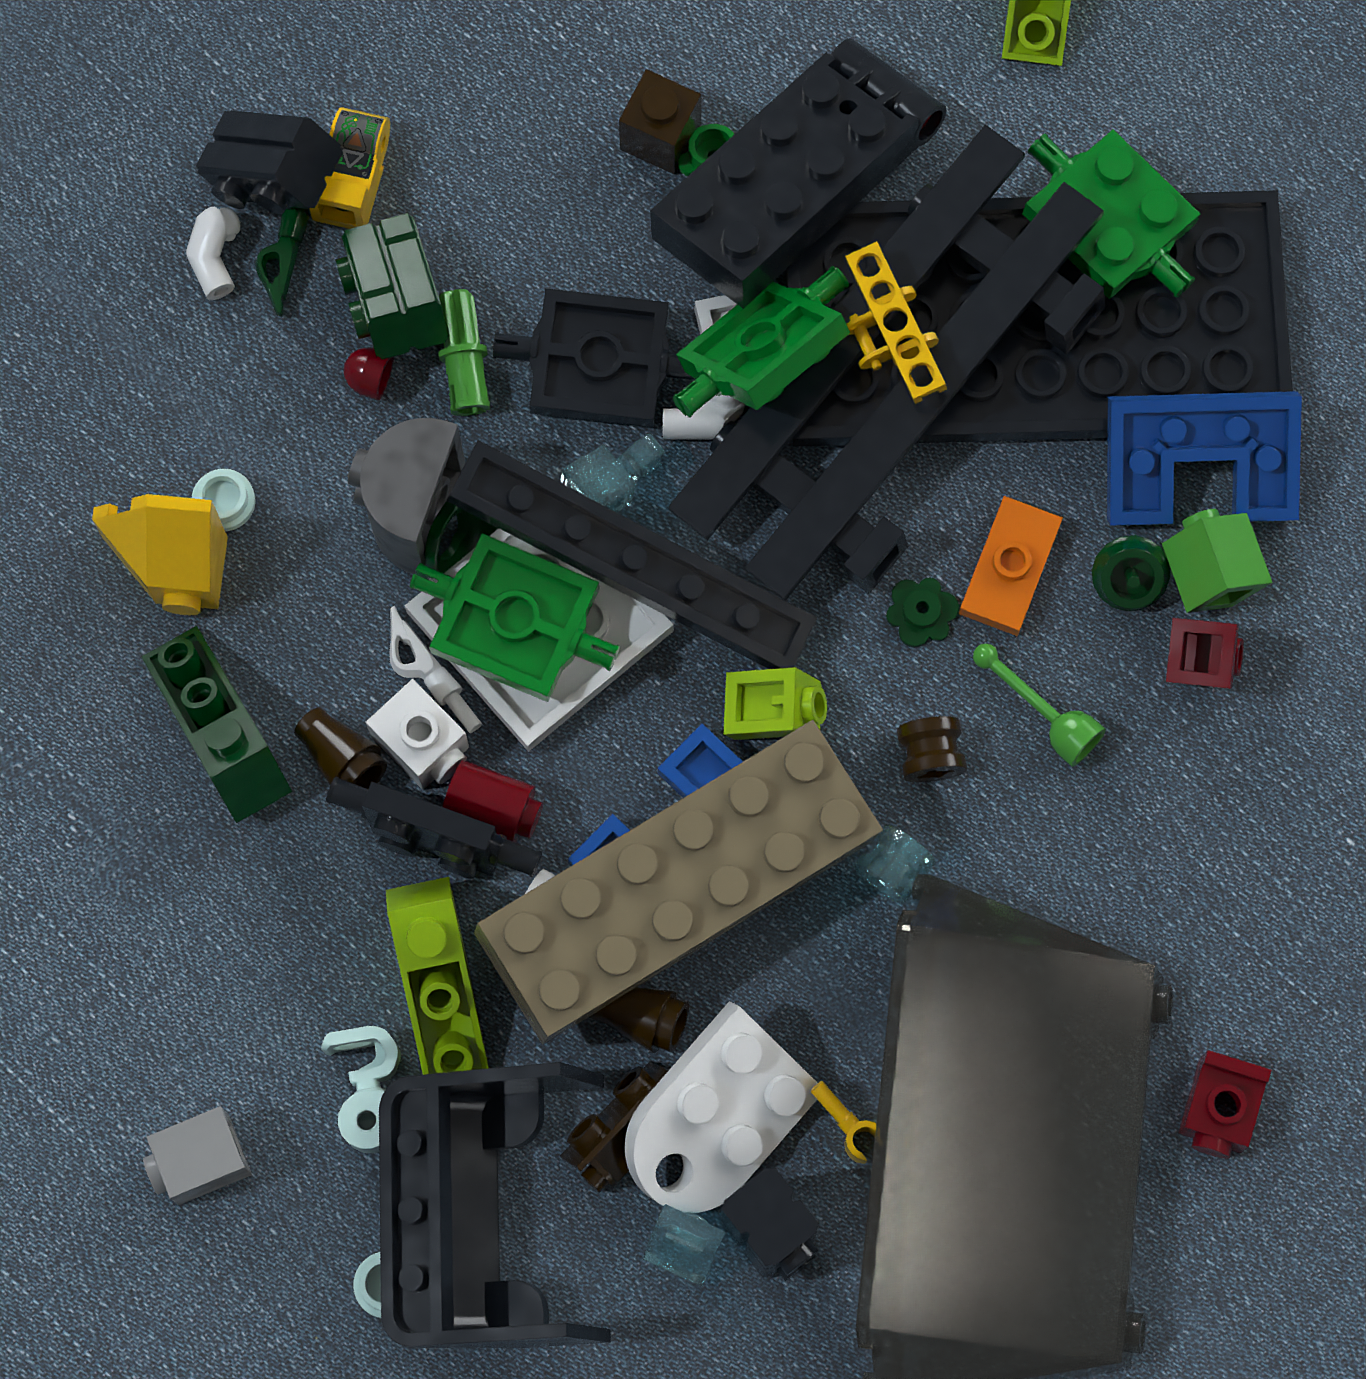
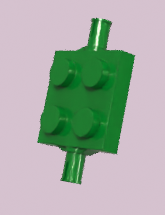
[1022,129,1200,299]
[673,266,850,418]
[410,533,620,702]

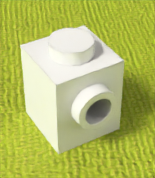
[366,679,469,790]

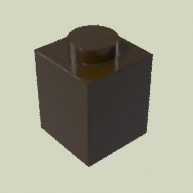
[619,69,702,175]

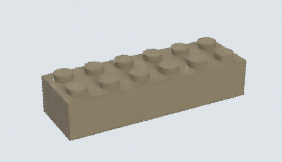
[474,720,883,1045]

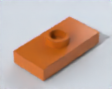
[959,496,1063,636]

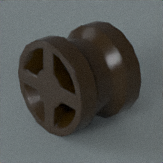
[897,716,967,782]

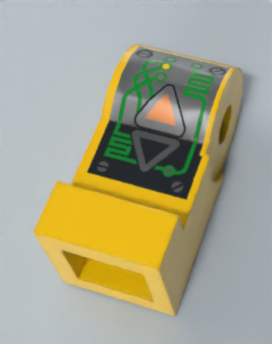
[309,107,390,229]

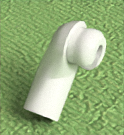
[186,207,240,300]
[663,395,746,440]

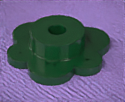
[886,578,959,647]

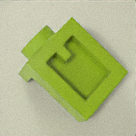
[723,667,827,740]

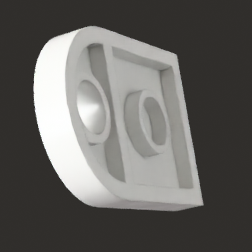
[625,1001,818,1213]

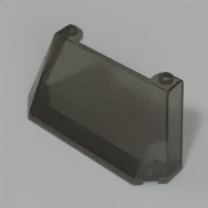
[856,874,1173,1379]

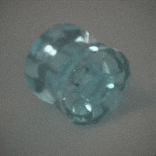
[853,824,936,904]

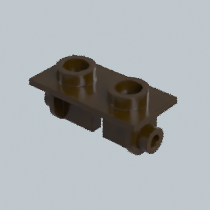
[560,1062,668,1193]

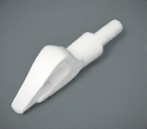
[389,606,482,733]

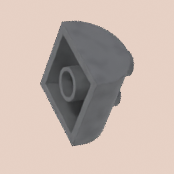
[348,418,465,575]

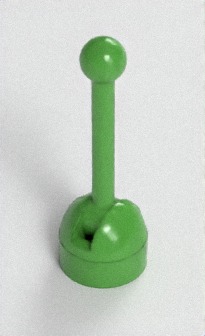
[973,643,1106,767]

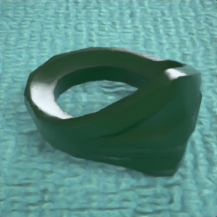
[424,501,499,573]

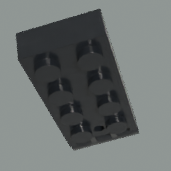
[650,38,947,309]

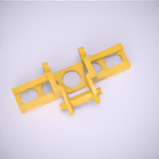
[845,241,947,404]

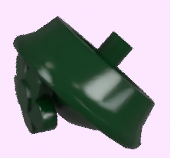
[1092,535,1170,611]

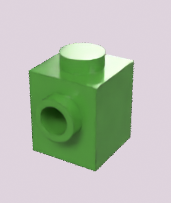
[1162,509,1273,613]

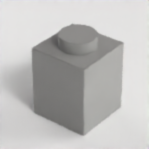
[143,1106,252,1205]

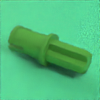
[438,289,491,416]

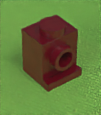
[1166,618,1244,689]
[1178,1050,1272,1159]

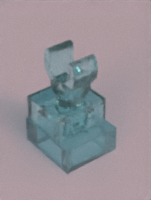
[560,433,666,512]

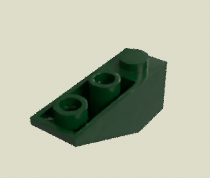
[141,626,293,823]

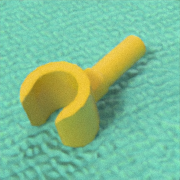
[810,1081,885,1164]

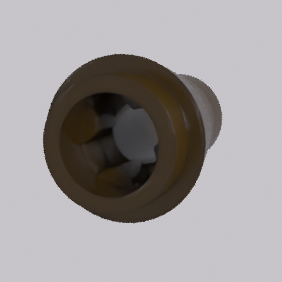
[294,707,387,789]
[589,987,689,1053]

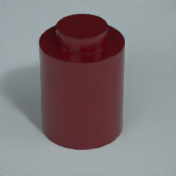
[442,760,543,843]

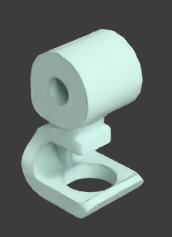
[321,1026,401,1153]

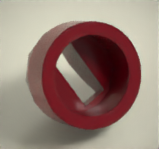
[344,347,394,401]

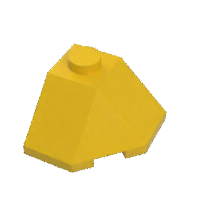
[92,494,228,615]

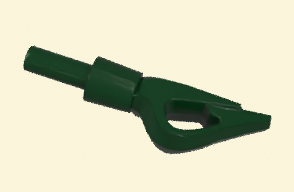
[255,207,310,317]

